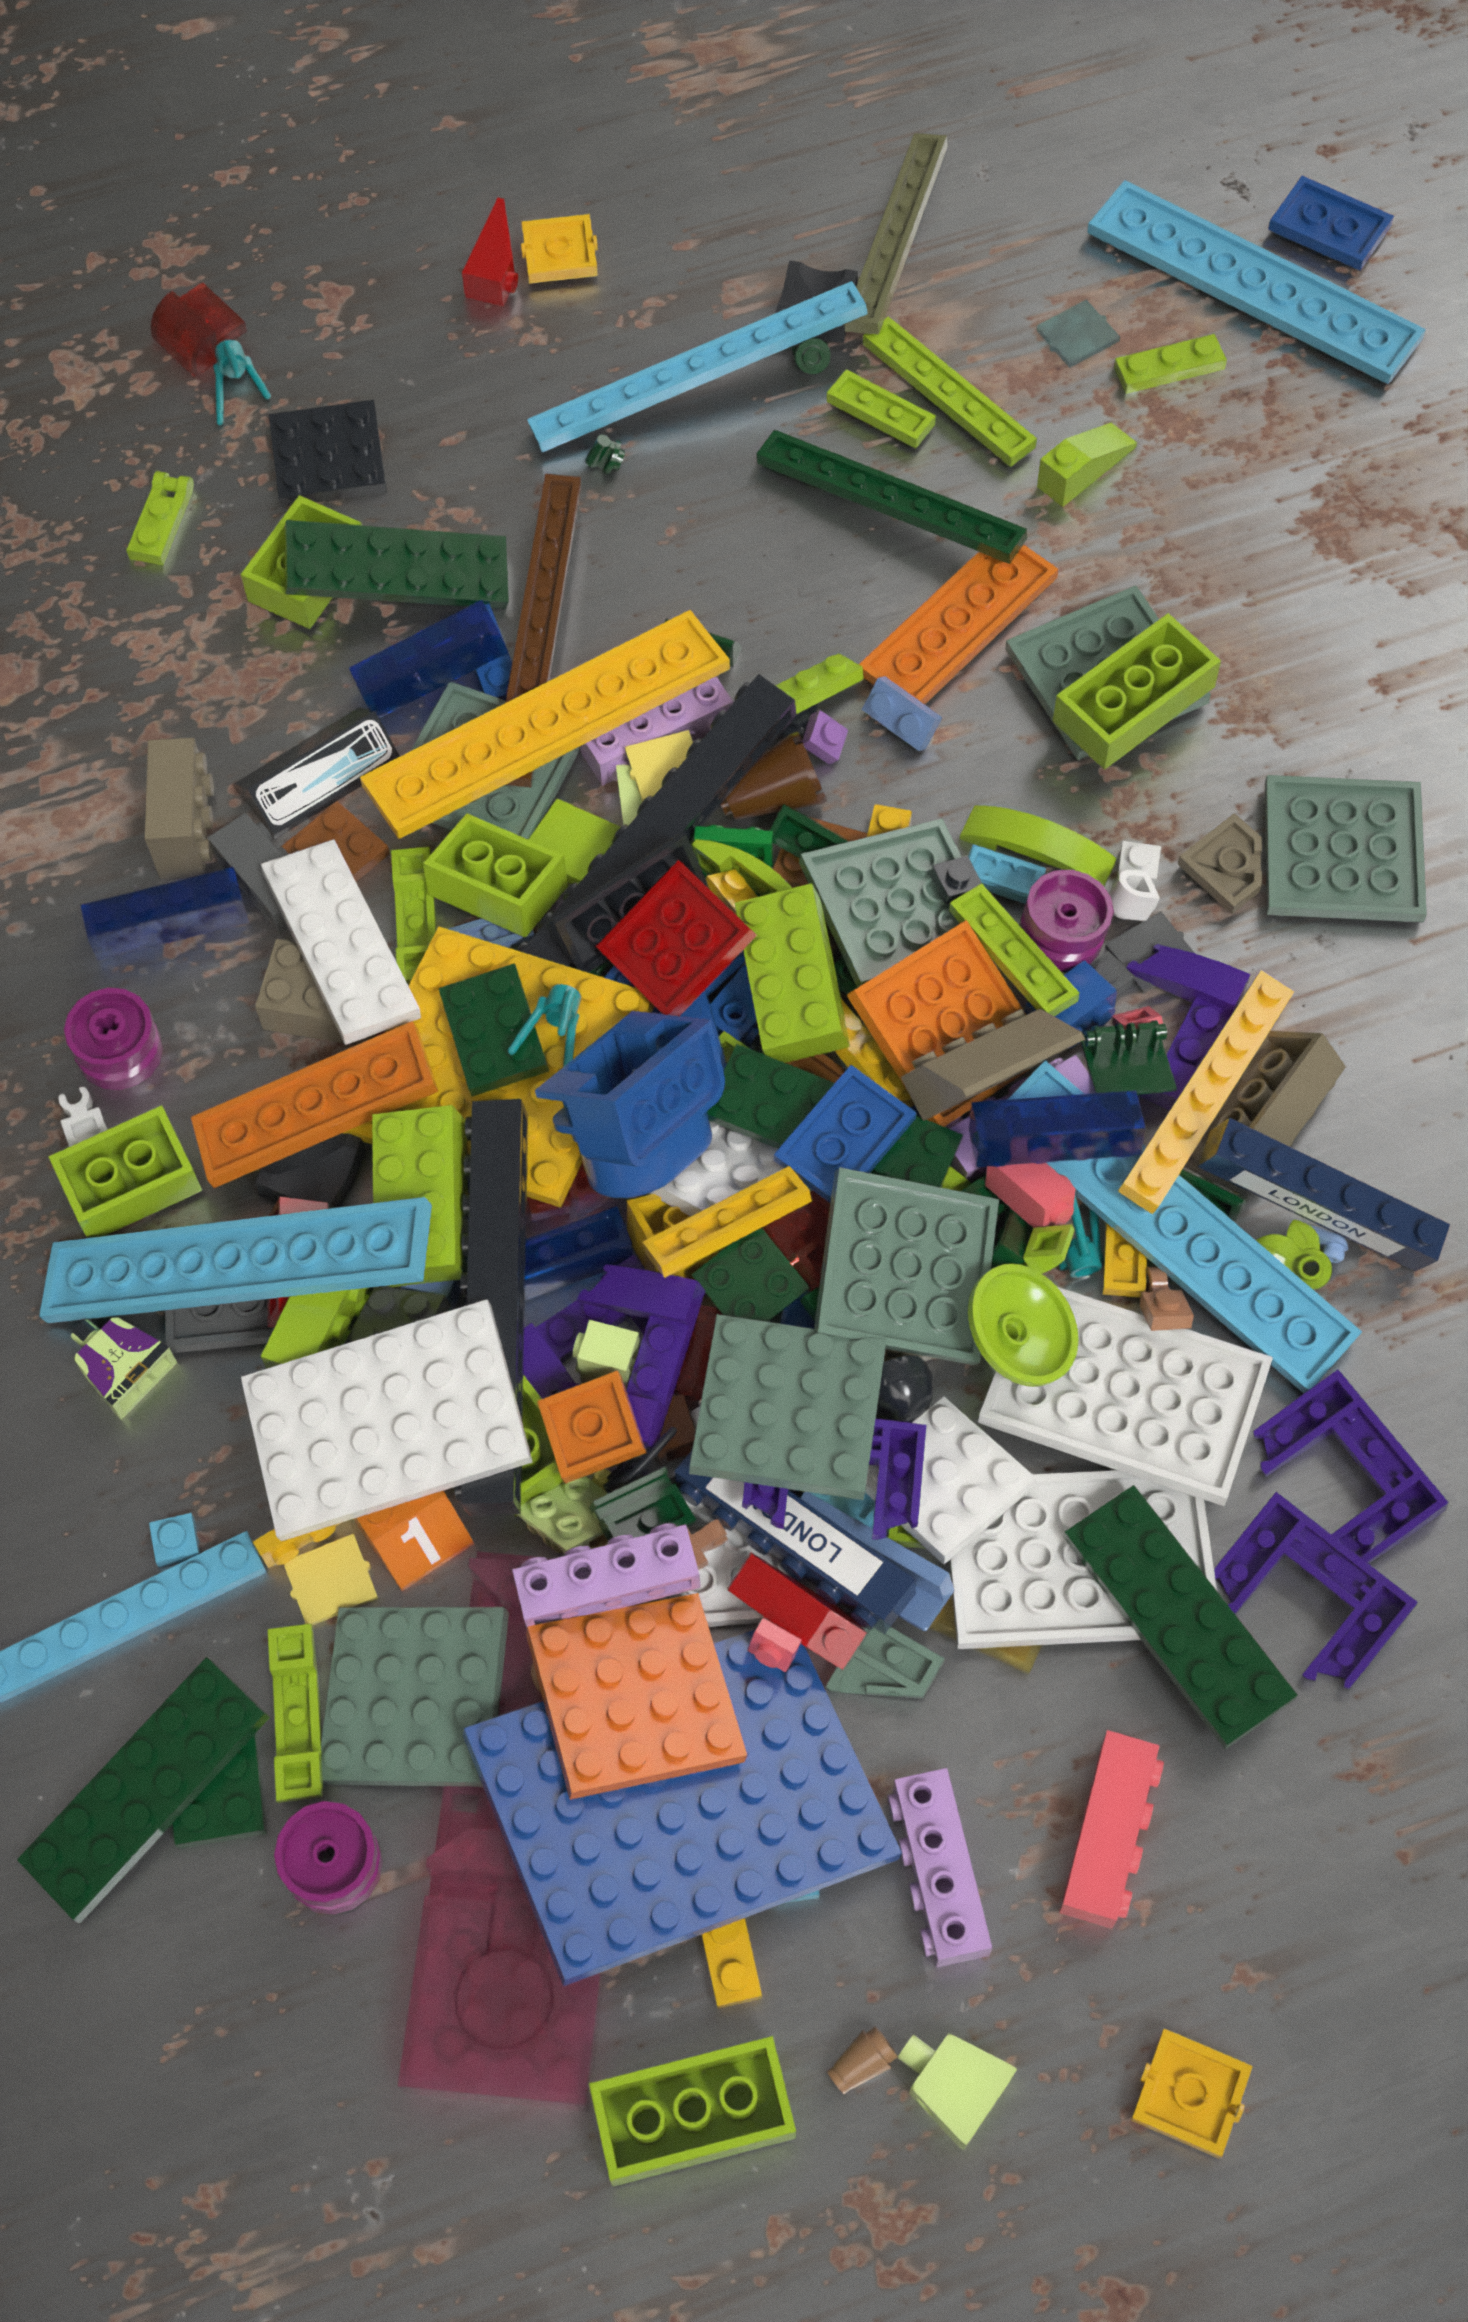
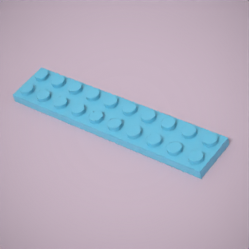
[1087,180,1426,384]
[990,1060,1362,1394]
[39,1197,432,1323]

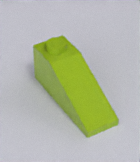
[1037,422,1137,507]

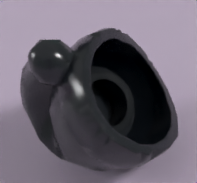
[875,1355,933,1423]

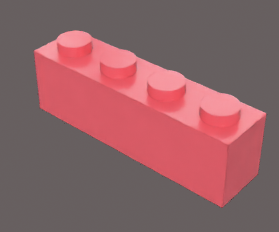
[1059,1730,1164,1929]

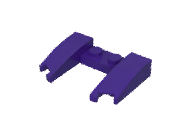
[1126,944,1251,1111]
[524,1254,696,1399]
[550,1265,705,1449]
[1253,1369,1449,1564]
[742,1419,927,1540]
[1214,1492,1418,1689]

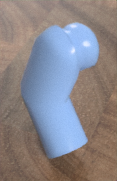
[1308,1224,1348,1263]

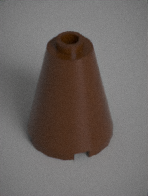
[721,731,827,820]

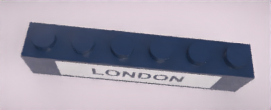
[1197,1118,1450,1272]
[674,1449,916,1635]

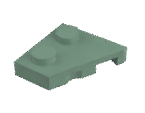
[826,1627,945,1699]

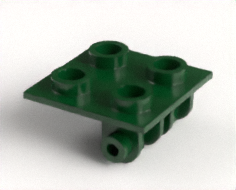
[1081,1020,1177,1099]
[692,1228,810,1322]

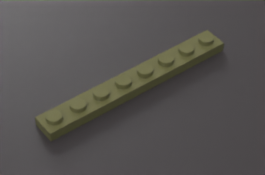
[844,133,948,335]

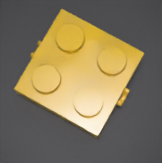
[521,214,598,284]
[1131,2028,1253,2159]

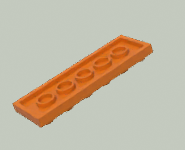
[859,544,1059,705]
[191,1021,439,1188]

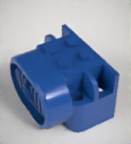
[535,1011,725,1198]

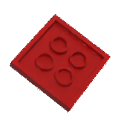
[596,860,757,1016]

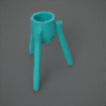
[213,340,271,425]
[508,984,581,1067]
[1059,1195,1104,1278]

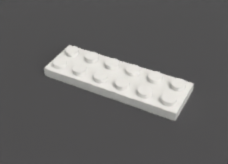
[261,840,421,1045]

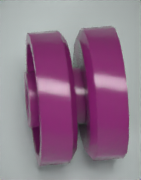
[1019,870,1114,972]
[64,987,163,1091]
[274,1801,383,1915]

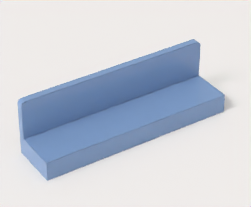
[800,1491,954,1631]

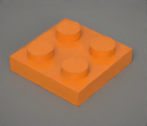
[537,1370,647,1483]

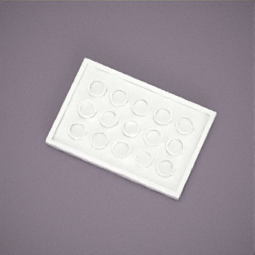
[978,1287,1273,1506]
[241,1299,532,1541]
[949,1470,1217,1649]

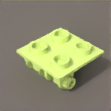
[517,1476,609,1555]

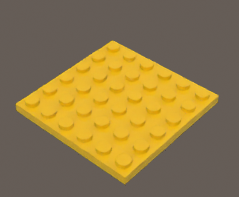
[344,926,654,1208]

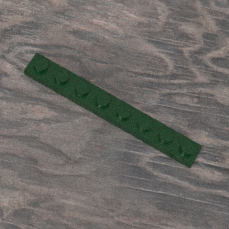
[756,429,1027,564]

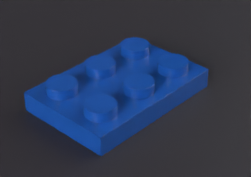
[1268,175,1394,271]
[773,1065,916,1203]

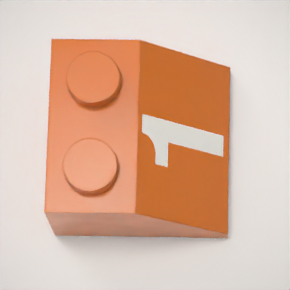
[354,1491,474,1591]

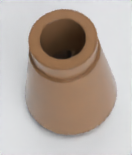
[827,2026,898,2094]

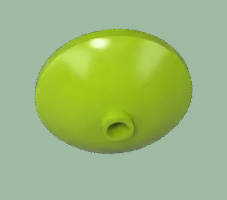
[968,1264,1079,1387]

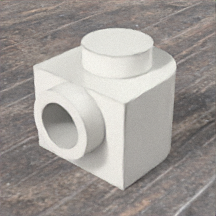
[1109,870,1160,921]

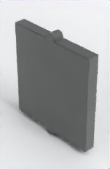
[1105,911,1195,994]

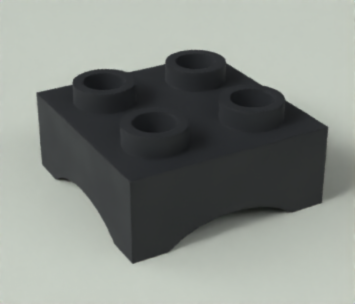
[775,260,858,344]
[255,1133,366,1209]

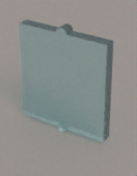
[1036,299,1120,368]

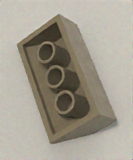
[901,1009,1085,1121]
[1191,1031,1346,1161]

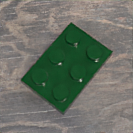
[438,963,549,1097]
[173,1733,267,1849]

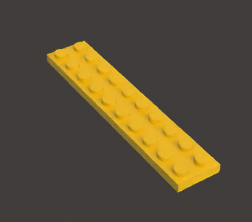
[360,610,730,839]

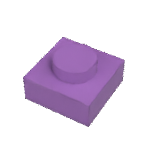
[802,710,848,765]

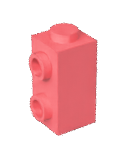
[985,1139,1076,1228]

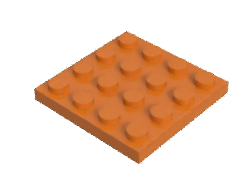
[847,920,1030,1127]
[526,1593,747,1800]

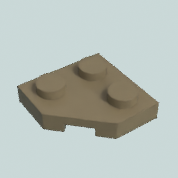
[1177,813,1262,914]

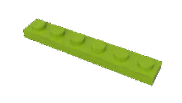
[863,316,1037,467]

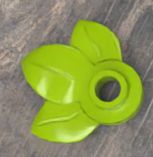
[1256,1219,1332,1290]

